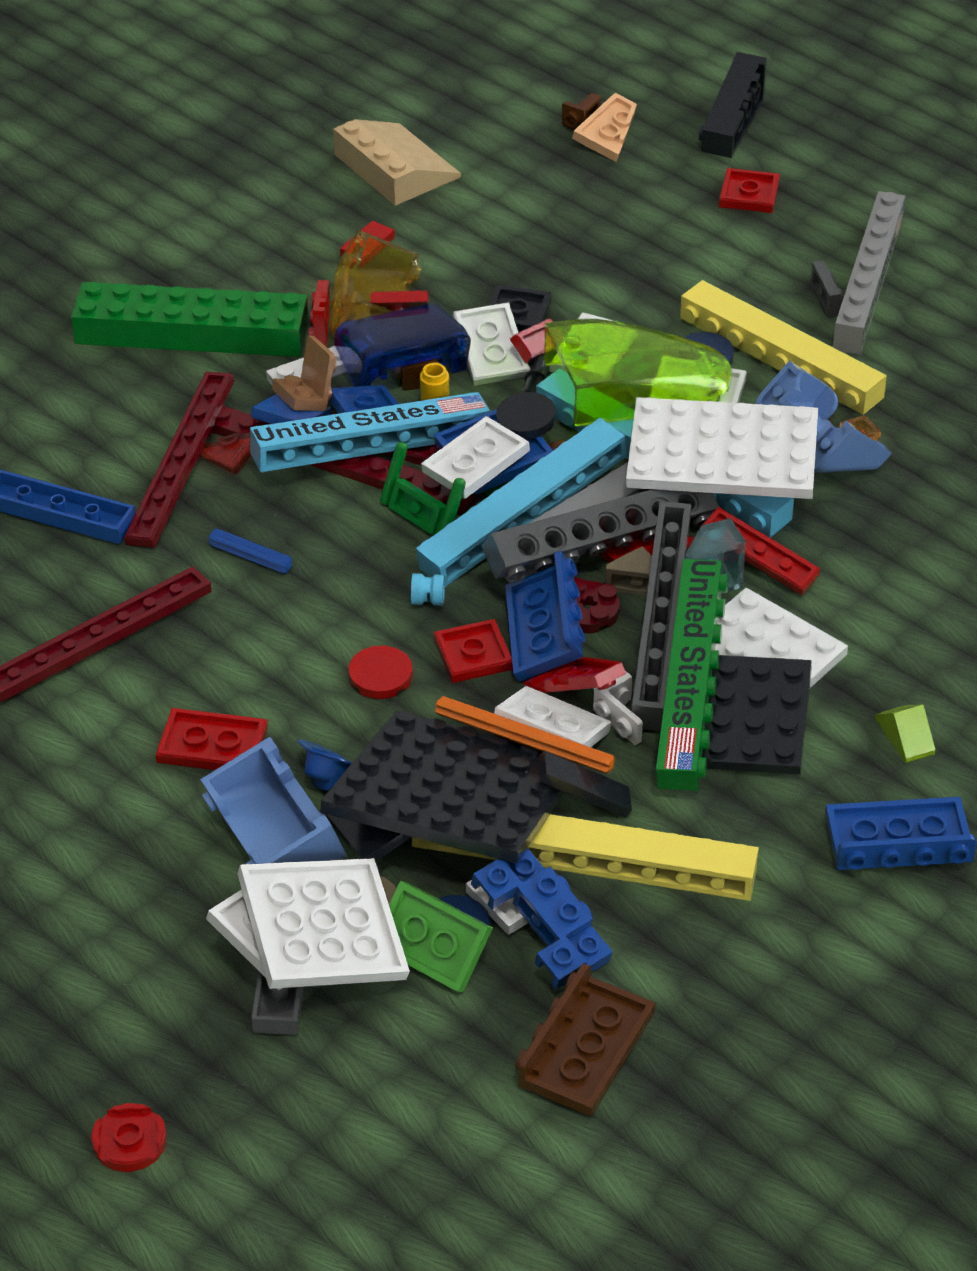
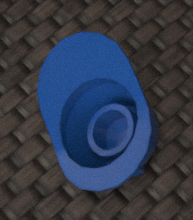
[297,739,352,791]

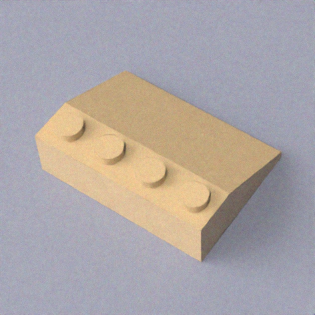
[333,119,461,206]

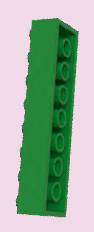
[71,282,309,357]

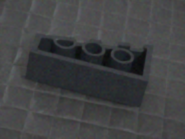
[699,52,767,158]

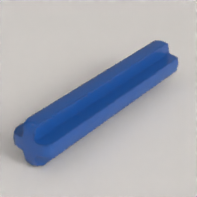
[209,528,292,574]

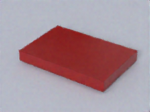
[155,708,268,770]

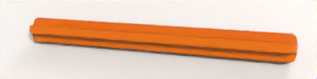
[435,696,615,774]

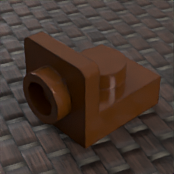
[562,93,601,130]

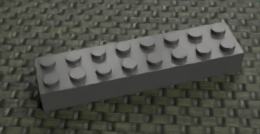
[252,971,304,1035]

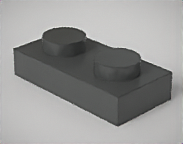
[811,260,843,318]

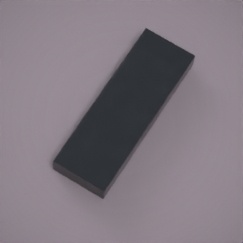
[538,750,632,818]

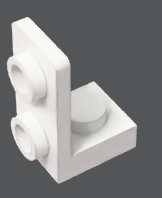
[593,671,643,745]

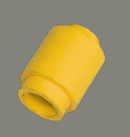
[420,363,449,401]

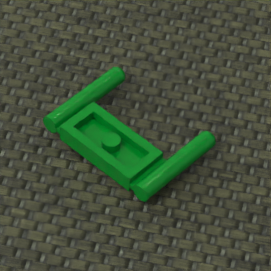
[380,442,466,535]

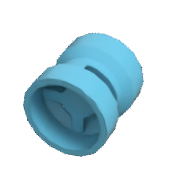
[411,573,445,606]

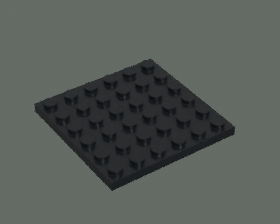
[320,711,581,864]

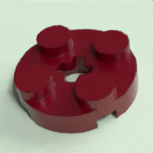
[574,578,620,634]

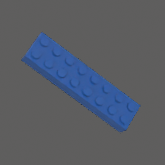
[0,469,136,544]

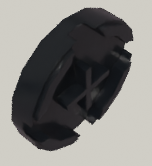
[496,392,556,439]

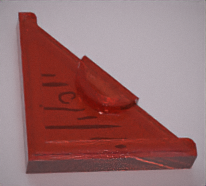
[199,432,252,475]

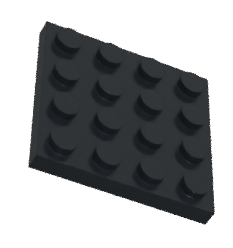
[702,655,812,774]

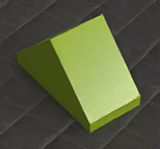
[875,704,935,763]

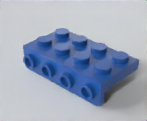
[505,550,585,682]
[825,797,977,870]

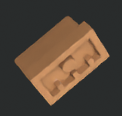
[272,336,337,411]

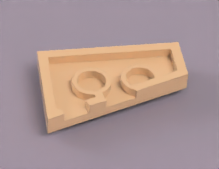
[572,93,637,162]

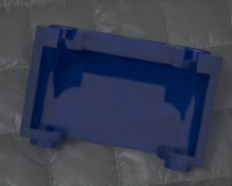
[334,303,471,387]

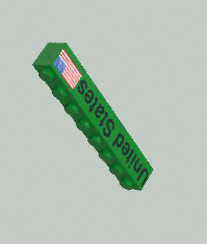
[656,559,728,791]

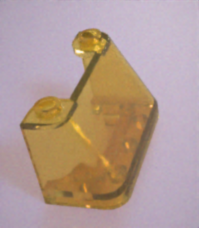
[330,230,421,338]

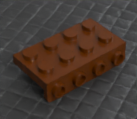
[515,963,656,1117]

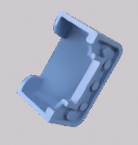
[755,360,892,473]
[200,737,347,864]

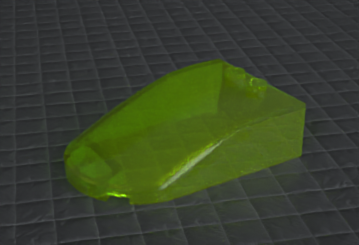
[544,319,732,426]

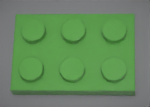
[389,881,493,992]

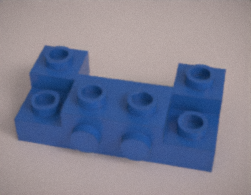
[471,848,613,990]

